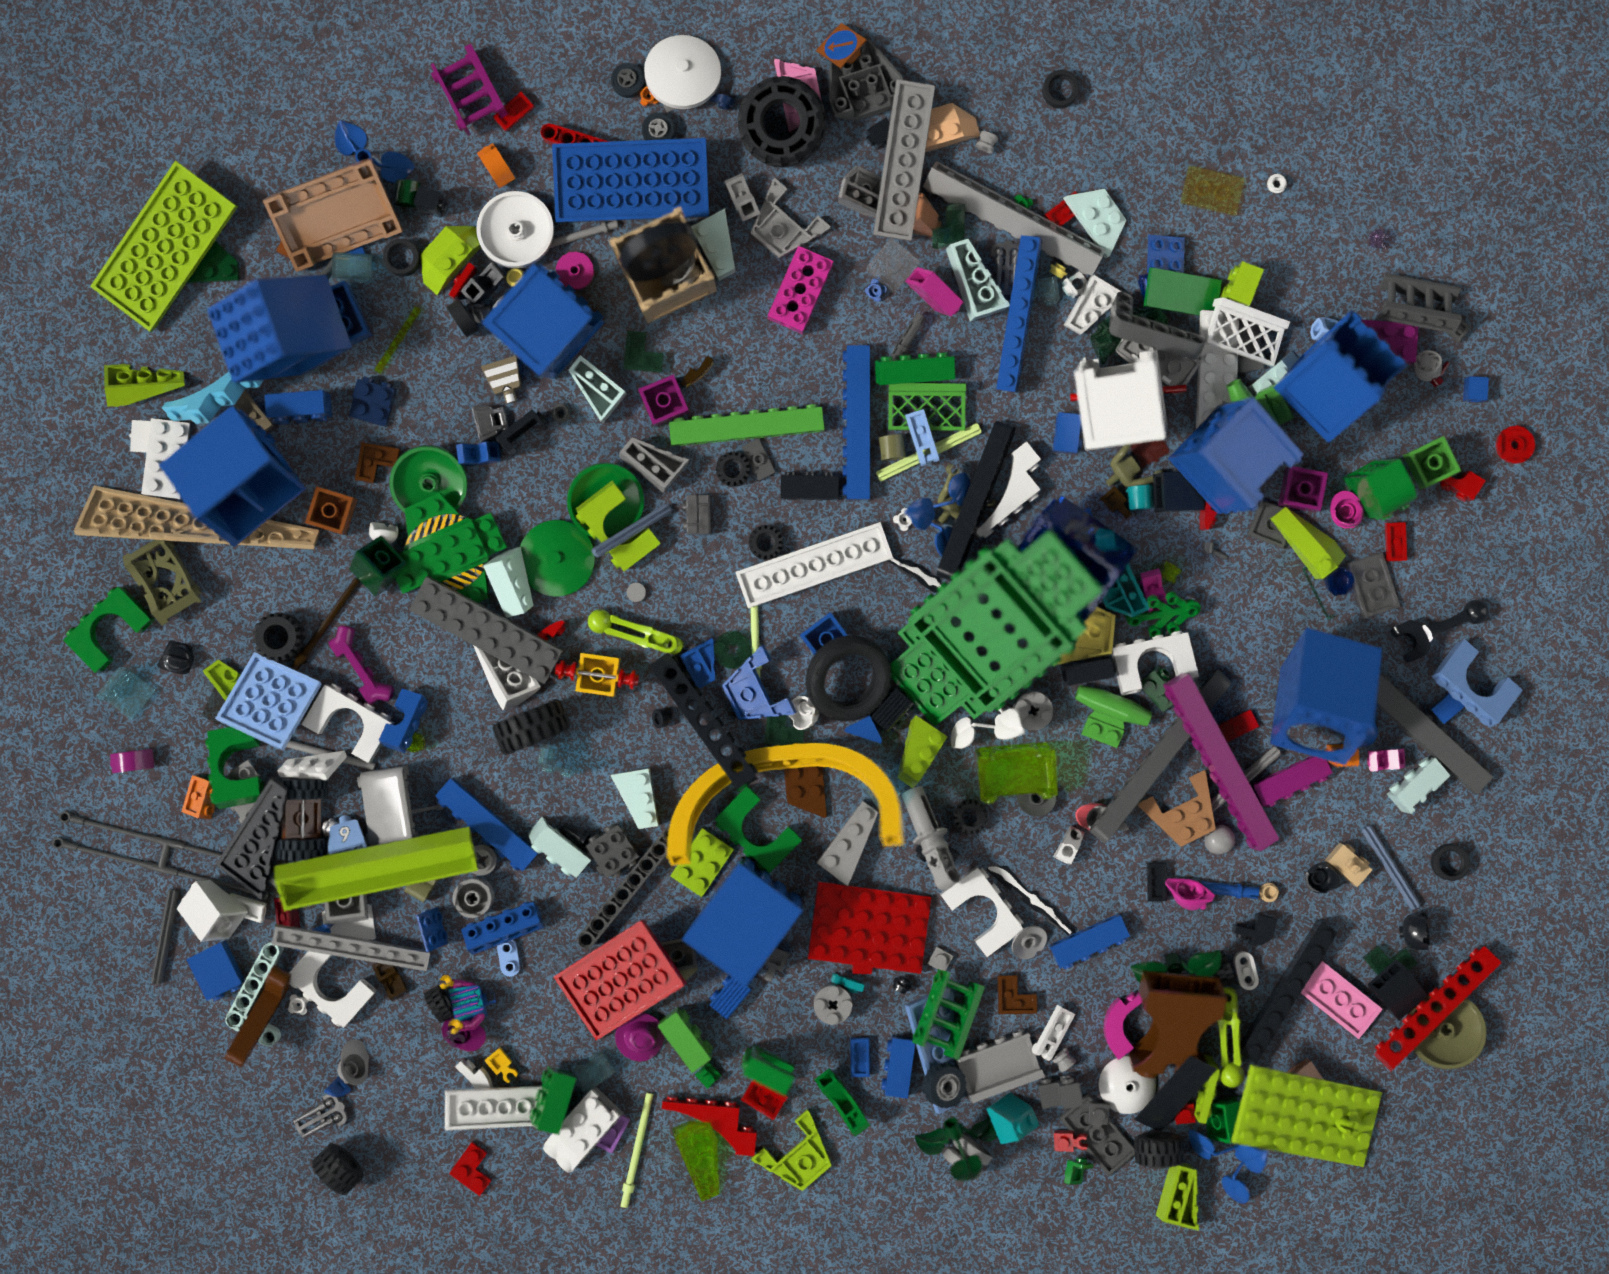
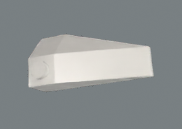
[473,645,541,711]

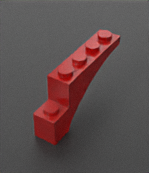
[662,1095,757,1156]

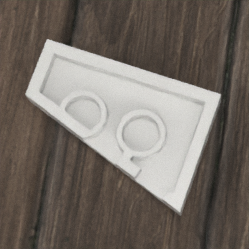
[1064,275,1121,335]
[278,751,347,780]

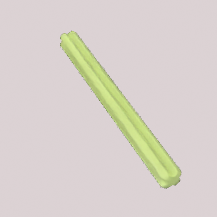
[876,423,982,481]

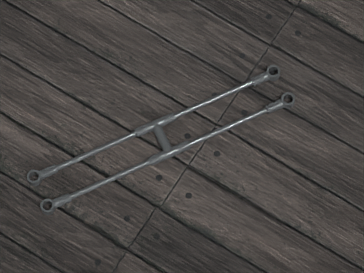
[52,811,276,900]

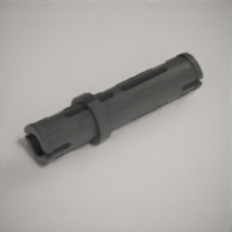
[890,312,927,359]

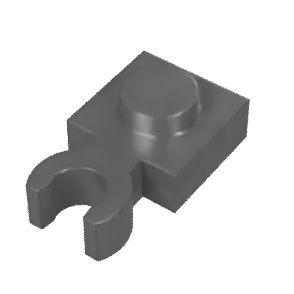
[1087,1102,1110,1138]

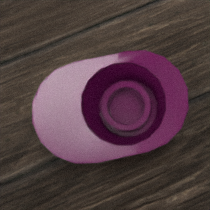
[441,1016,486,1052]

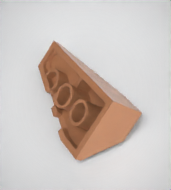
[913,192,941,237]

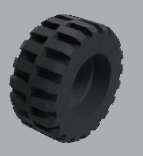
[492,699,571,755]

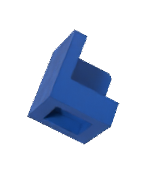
[1463,376,1489,403]

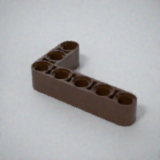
[224,965,292,1068]

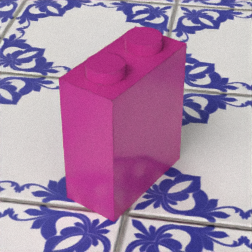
[905,267,963,317]

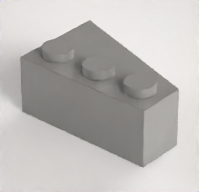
[619,438,689,493]

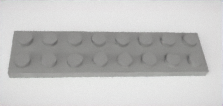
[873,79,935,241]

